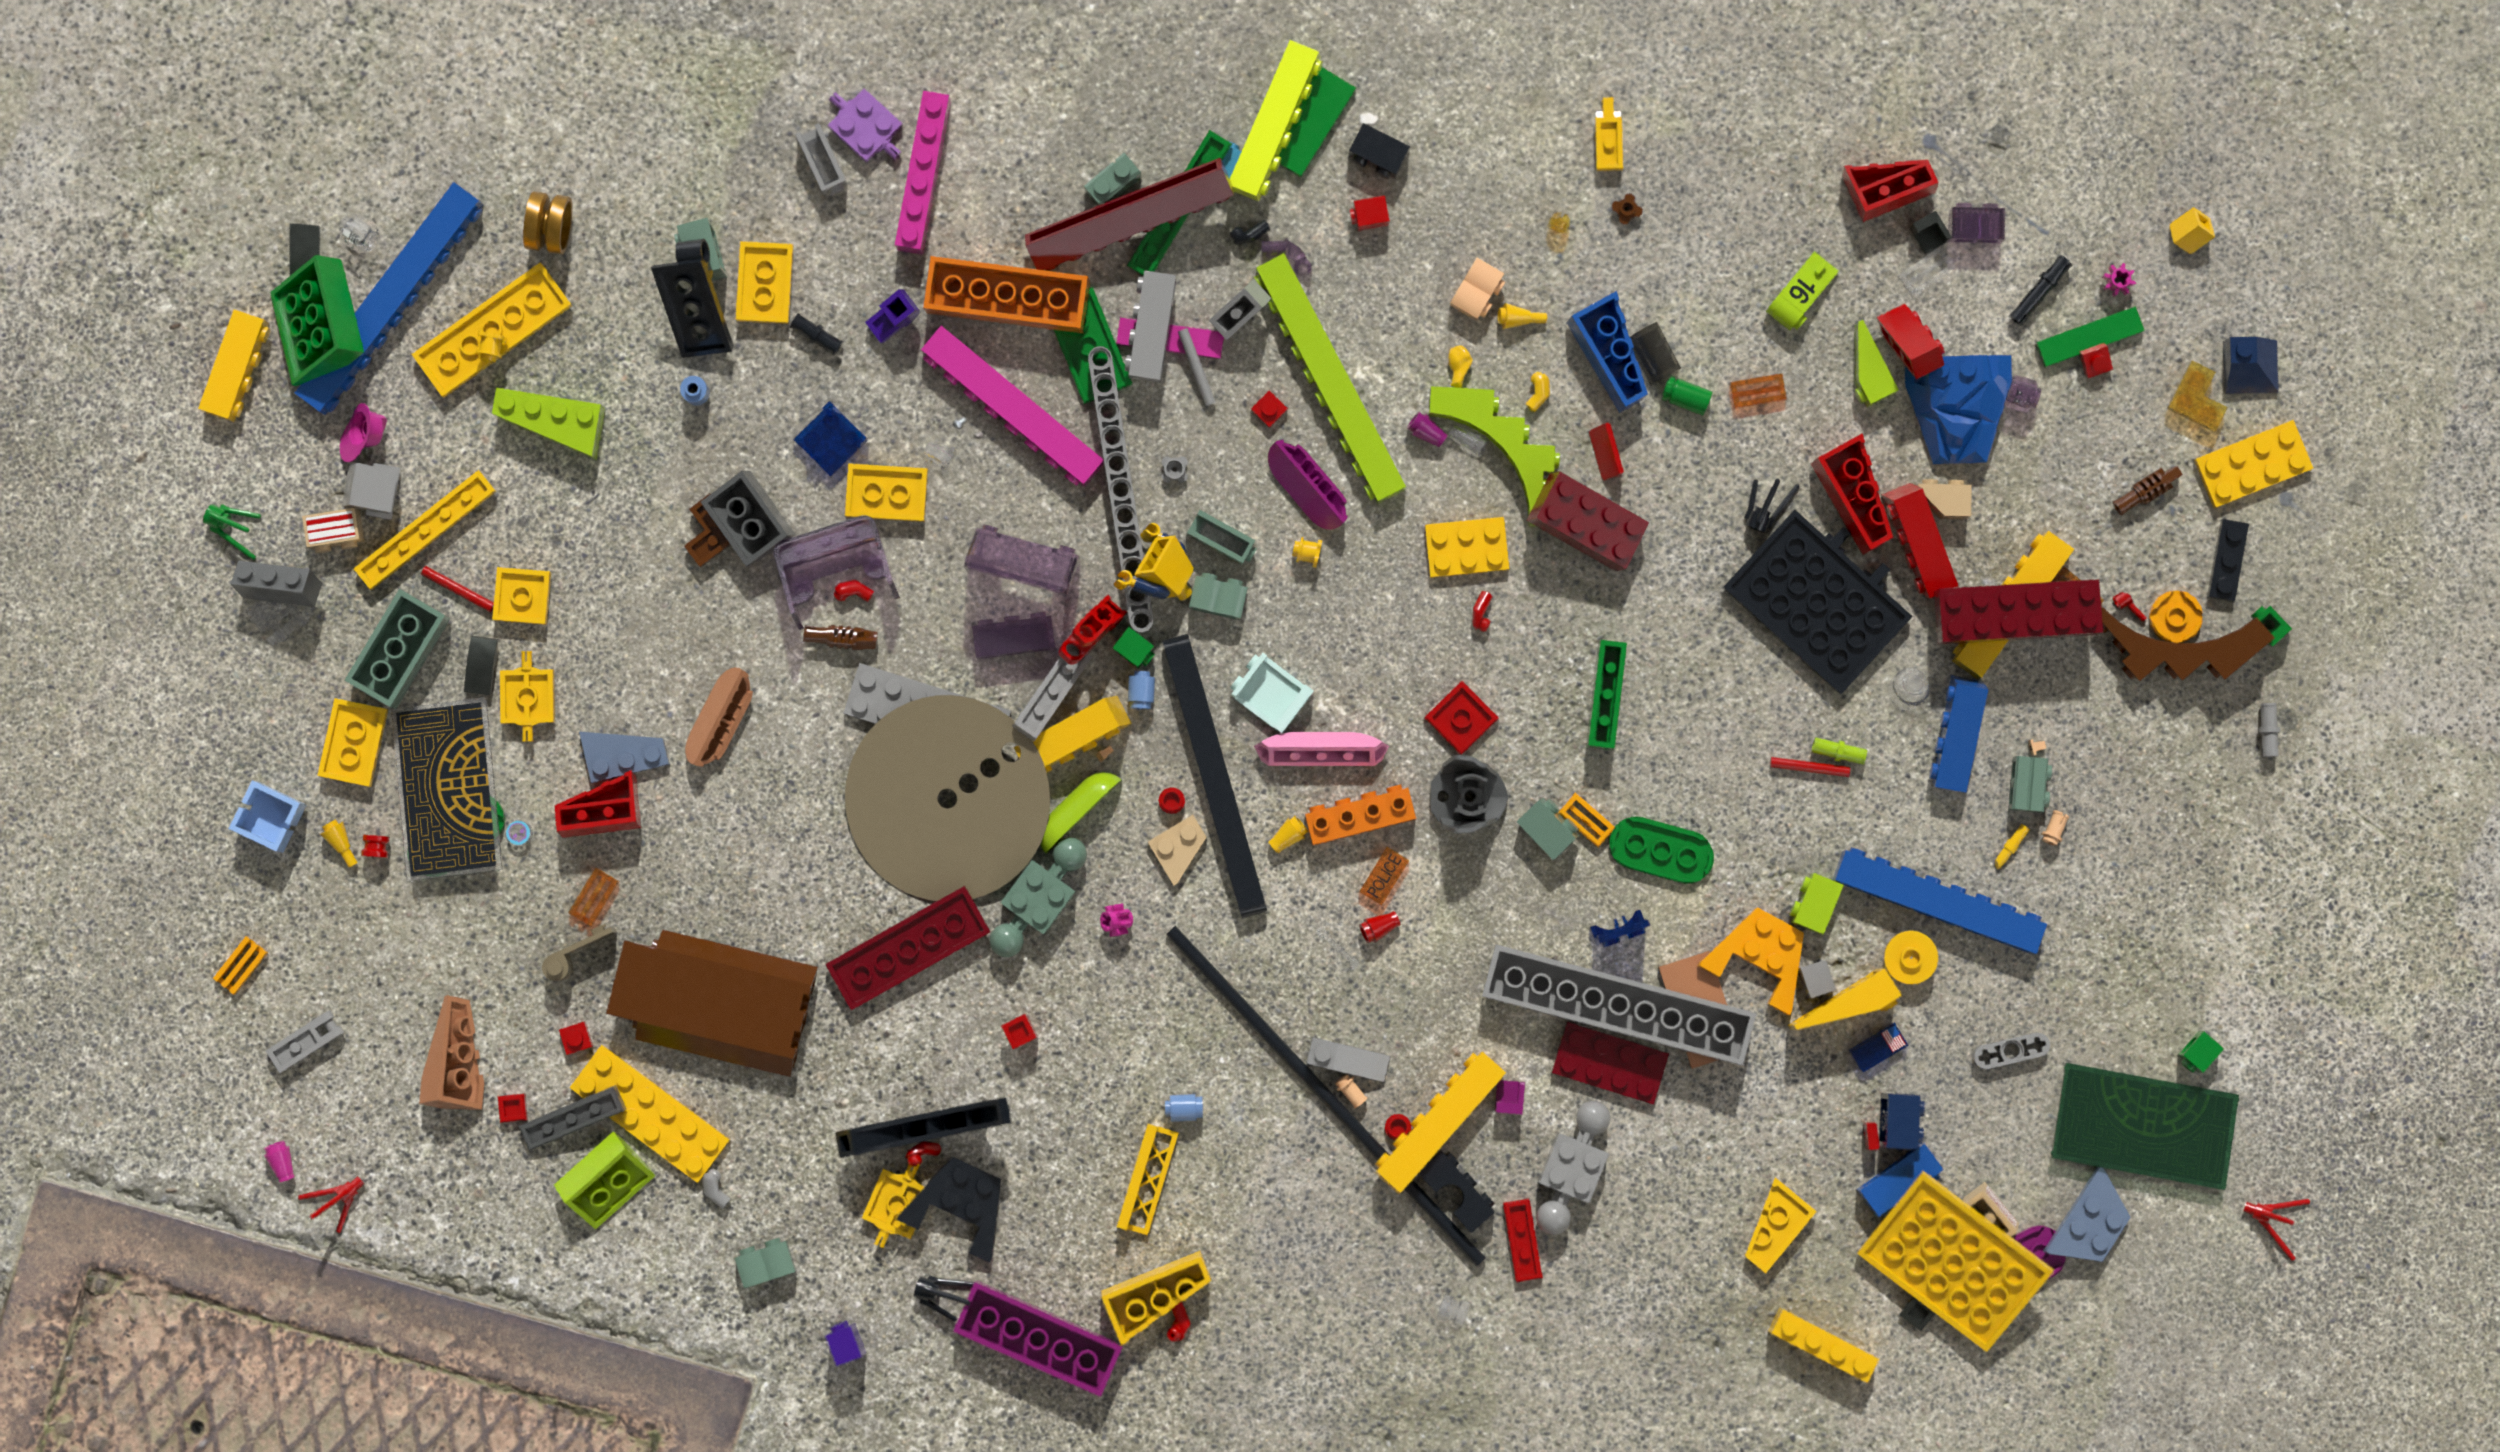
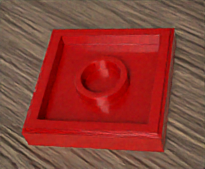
[1424,681,1499,755]

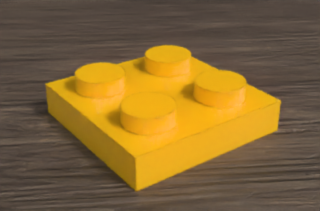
[492,567,552,625]

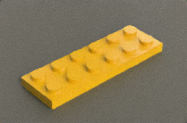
[412,262,573,398]
[570,1045,731,1183]

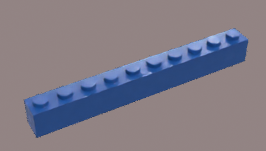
[295,182,483,415]

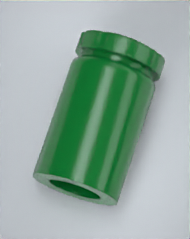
[1661,375,1713,416]

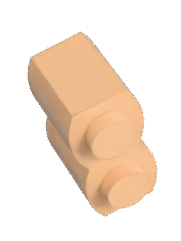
[1449,258,1505,321]

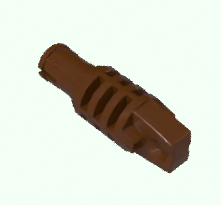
[2112,466,2183,516]
[803,624,878,650]

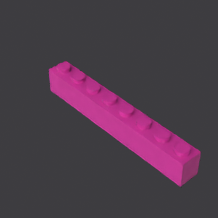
[921,325,1104,487]

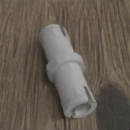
[2259,703,2280,757]

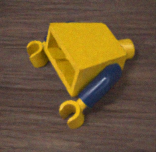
[1114,523,1193,601]

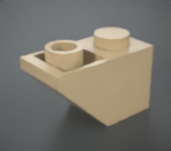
[1916,479,1972,519]

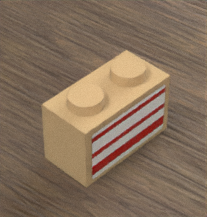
[302,508,365,553]
[1963,1182,2019,1237]

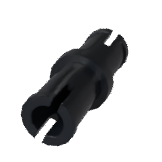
[789,313,843,355]

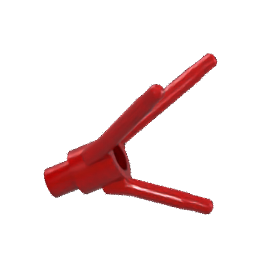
[298,1176,364,1233]
[2243,1199,2310,1261]

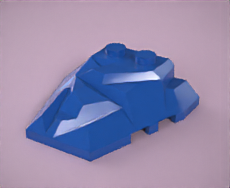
[1905,355,2012,464]

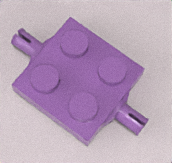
[828,89,902,163]

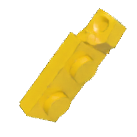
[1595,97,1623,171]

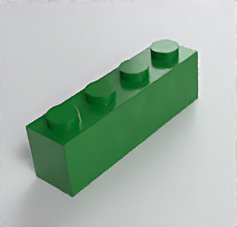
[1586,640,1627,750]

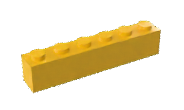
[1952,531,2074,680]
[1374,1051,1506,1194]

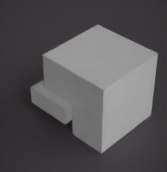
[342,463,400,520]

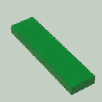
[2035,306,2145,368]

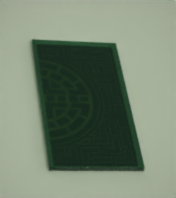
[2051,1063,2239,1190]

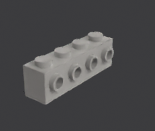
[1125,270,1177,383]

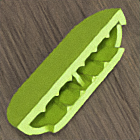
[1040,772,1122,854]

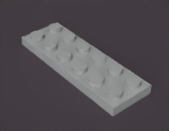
[843,663,1012,762]

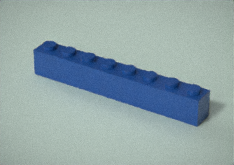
[1832,847,2047,954]

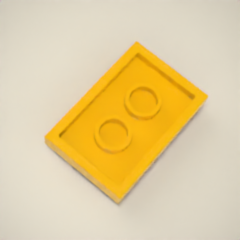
[735,241,794,324]
[845,464,928,522]
[1425,517,1509,578]
[317,698,388,787]

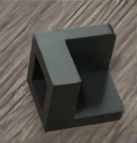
[1910,211,1952,254]

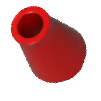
[1359,911,1401,943]

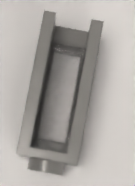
[795,123,847,196]

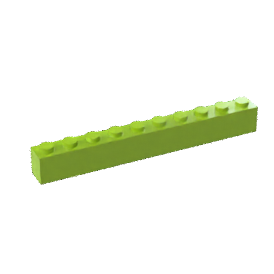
[1254,253,1406,504]

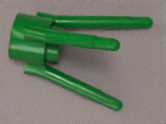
[203,504,261,560]

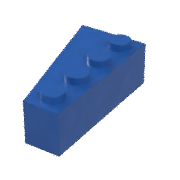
[1566,291,1648,413]
[1929,675,1989,793]

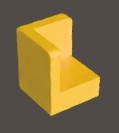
[2169,207,2215,254]

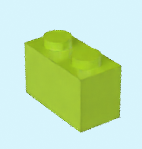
[1789,873,1844,935]

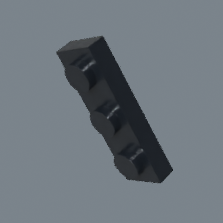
[2207,519,2249,602]

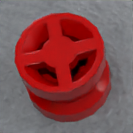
[361,835,390,858]

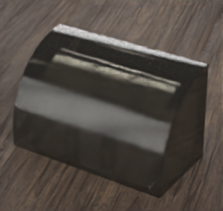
[1629,322,1681,386]

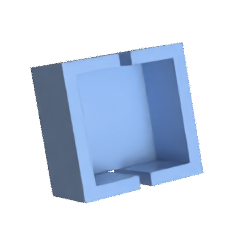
[228,780,307,853]

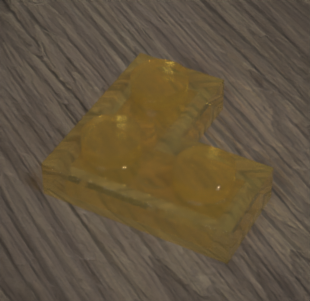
[2167,360,2228,432]

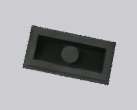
[289,223,320,275]

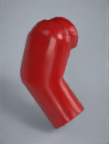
[1472,591,1493,632]
[905,1141,941,1167]

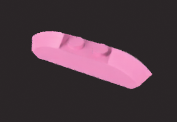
[1254,732,1389,766]

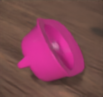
[339,403,387,462]

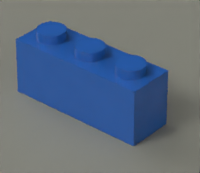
[1856,1143,1944,1218]

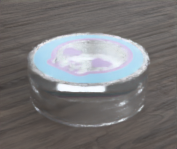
[505,820,533,846]

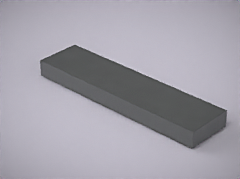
[519,1085,626,1151]

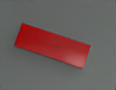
[1503,1198,1543,1283]

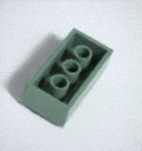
[344,589,451,709]

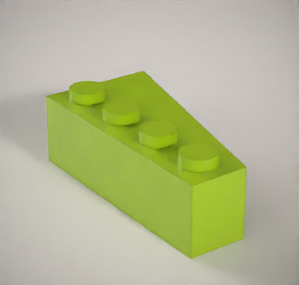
[492,387,605,460]

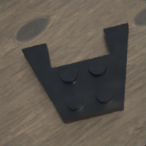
[895,1157,1001,1263]

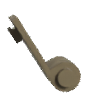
[542,924,617,981]

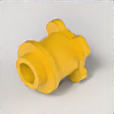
[476,331,507,363]
[1292,537,1322,568]

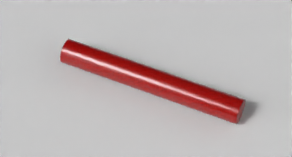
[421,566,494,612]
[1770,757,1851,777]

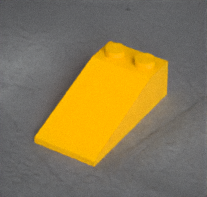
[1787,968,1902,1030]

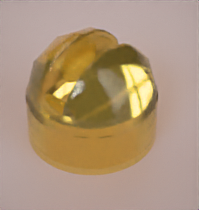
[1547,212,1570,234]

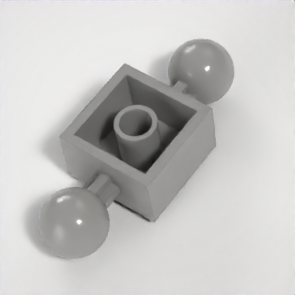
[1536,1101,1610,1235]

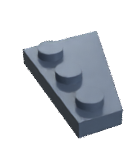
[579,732,670,783]

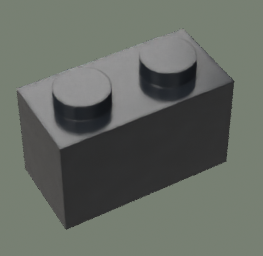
[1348,123,1410,179]

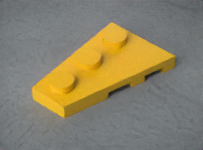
[1745,1177,1817,1274]

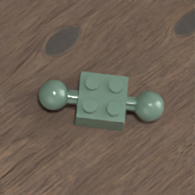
[990,837,1087,958]

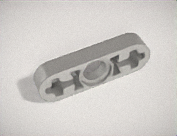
[1972,1033,2050,1069]

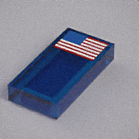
[1848,1022,1909,1073]

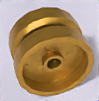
[523,191,573,255]

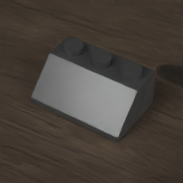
[701,471,796,567]

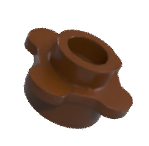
[1611,193,1643,225]

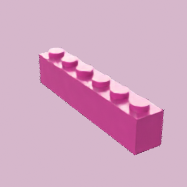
[895,90,951,255]

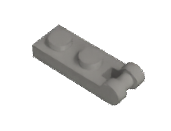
[266,1010,345,1073]

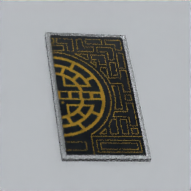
[391,697,503,882]

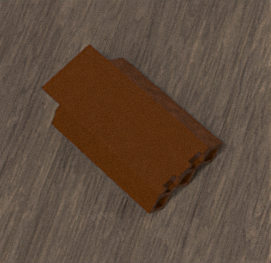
[606,929,818,1077]

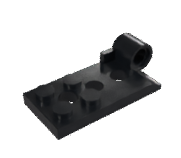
[651,239,734,358]

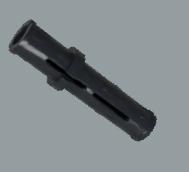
[2009,255,2073,326]

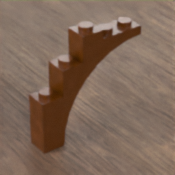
[2102,607,2275,681]

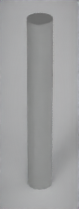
[1178,328,1215,406]

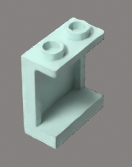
[1230,653,1314,734]

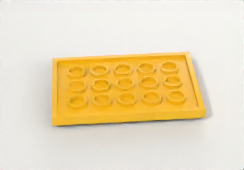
[1857,1171,2053,1352]

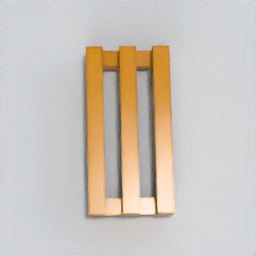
[1558,793,1616,848]
[213,936,269,995]

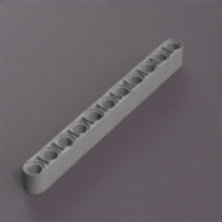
[1088,346,1154,633]

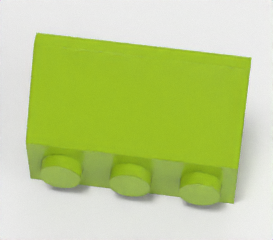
[554,1131,655,1230]

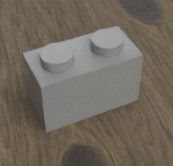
[1209,279,1271,340]

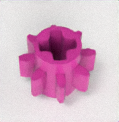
[2102,263,2136,297]
[1100,903,1133,937]

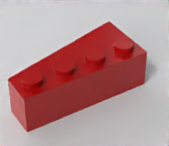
[1811,433,1893,555]
[1881,483,1959,598]

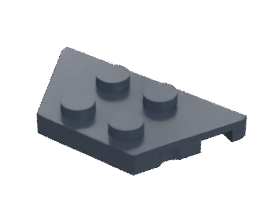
[2043,1166,2131,1262]

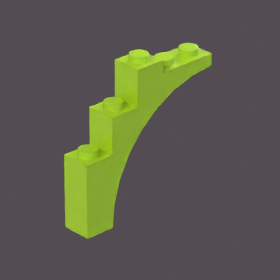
[1429,386,1560,527]

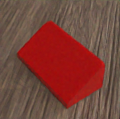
[1589,422,1624,481]

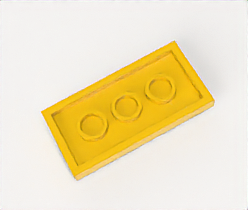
[2194,420,2314,508]

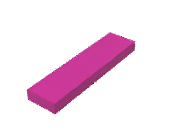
[1116,317,1224,359]

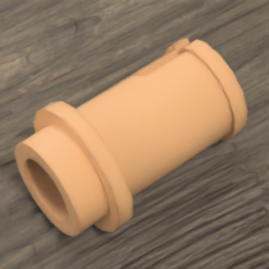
[2042,810,2069,846]
[1335,1074,1368,1108]

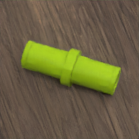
[1811,737,1867,765]

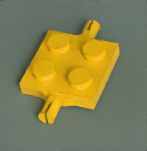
[500,651,555,742]
[862,1164,925,1248]

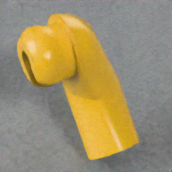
[1525,372,1550,413]

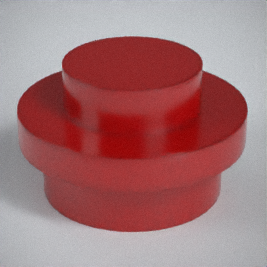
[1159,787,1185,814]
[1385,1114,1411,1140]

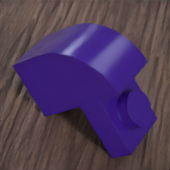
[865,289,920,343]

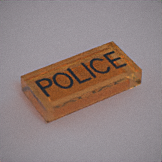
[1359,847,1409,906]

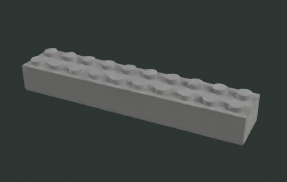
[1482,944,1756,1065]

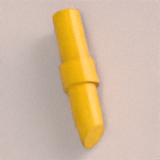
[1995,824,2030,870]

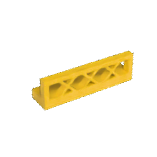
[1117,1123,1179,1235]

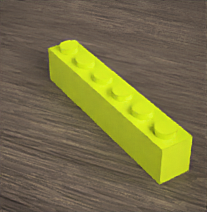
[1230,40,1323,202]

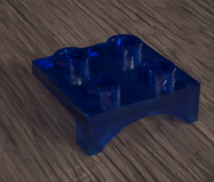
[793,401,868,477]
[1590,909,1650,948]

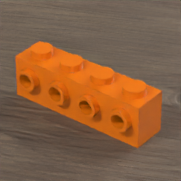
[1305,784,1416,846]

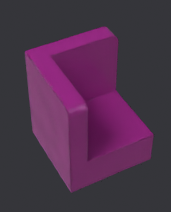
[1495,1080,1525,1115]

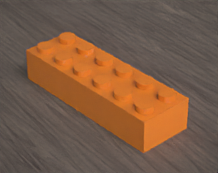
[923,256,1090,333]

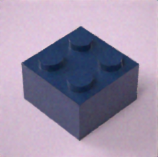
[1879,1093,1925,1149]

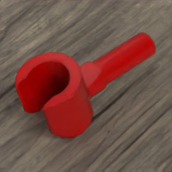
[2112,592,2147,622]

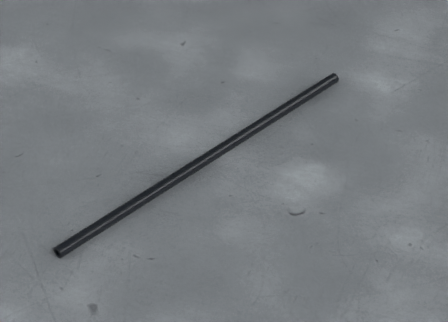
[1166,926,1486,1267]

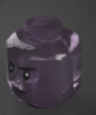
[2004,375,2041,413]

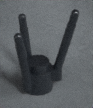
[1744,479,1800,533]
[914,1275,974,1322]

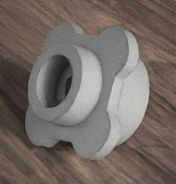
[1161,456,1188,483]

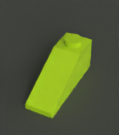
[1854,320,1899,408]

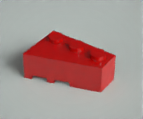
[1842,159,1939,222]

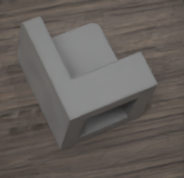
[1798,960,1836,999]

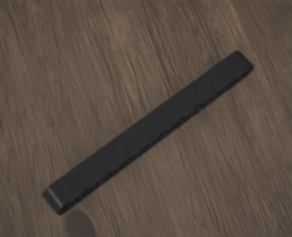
[1162,634,1268,919]

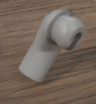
[702,1169,731,1209]

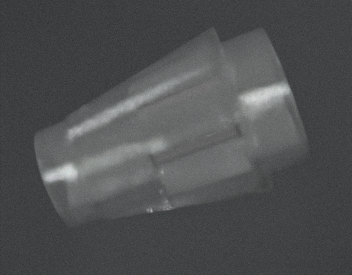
[1448,424,1489,459]

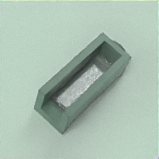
[1186,510,1257,565]

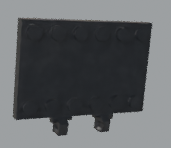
[1723,509,1913,695]

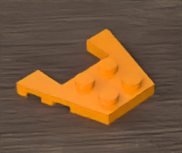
[1697,907,1804,1015]

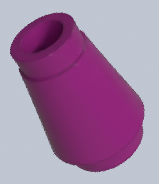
[1407,412,1447,448]

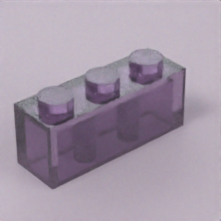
[972,612,1056,660]

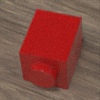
[1349,195,1390,231]

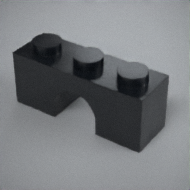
[1419,1151,1495,1233]

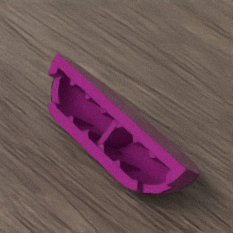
[1268,440,1348,530]

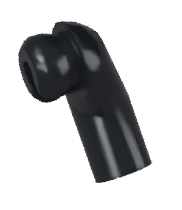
[1230,220,1270,245]

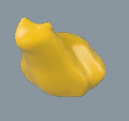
[1448,345,1473,388]

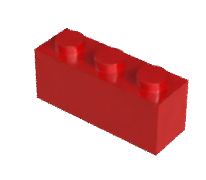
[1877,304,1945,379]

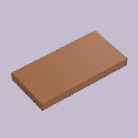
[1658,951,1727,1069]

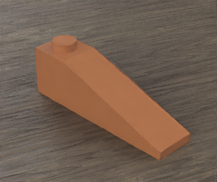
[419,995,484,1110]

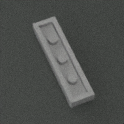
[1012,645,1092,741]

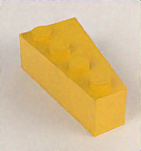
[1014,696,1132,773]
[1101,1251,1211,1346]

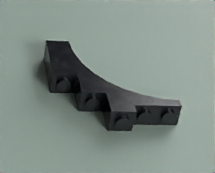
[835,1097,1012,1158]

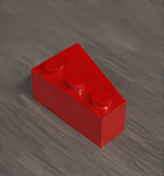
[554,770,641,838]

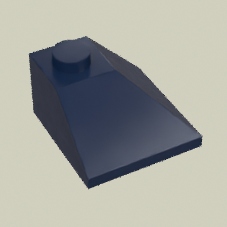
[2223,337,2279,394]

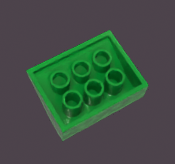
[270,255,364,386]

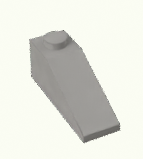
[1306,1037,1390,1082]

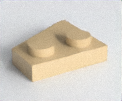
[1148,815,1207,886]

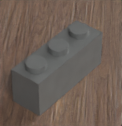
[231,561,322,607]

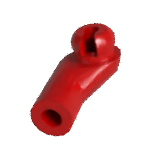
[833,580,875,602]
[1167,1301,1191,1342]

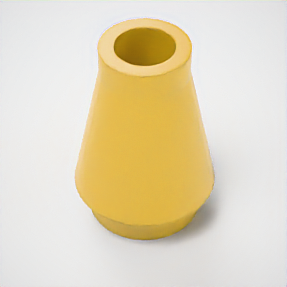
[1268,816,1309,854]

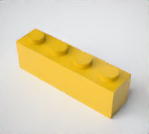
[198,309,270,422]
[1768,1307,1879,1383]

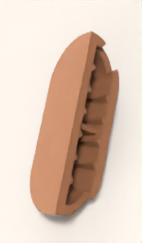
[685,667,753,767]

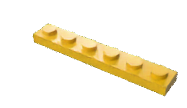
[354,470,497,590]

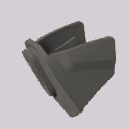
[1430,755,1508,833]

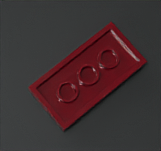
[1551,1022,1669,1105]

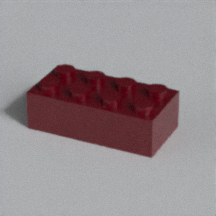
[1526,471,1649,571]

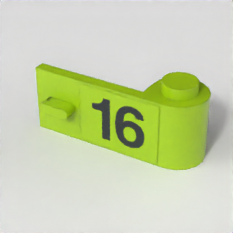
[1765,251,1839,331]

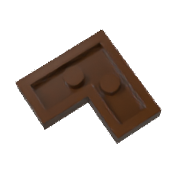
[684,493,731,568]

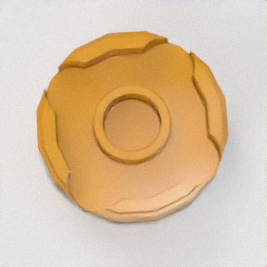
[2149,590,2203,643]

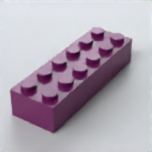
[953,1280,1123,1397]

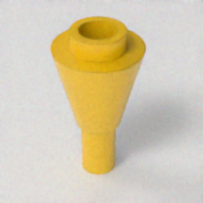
[1497,303,1547,329]
[320,819,358,868]

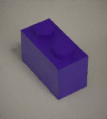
[825,1320,866,1366]

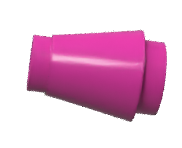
[264,1141,295,1182]

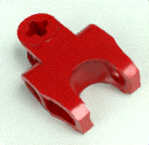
[1058,594,1128,665]

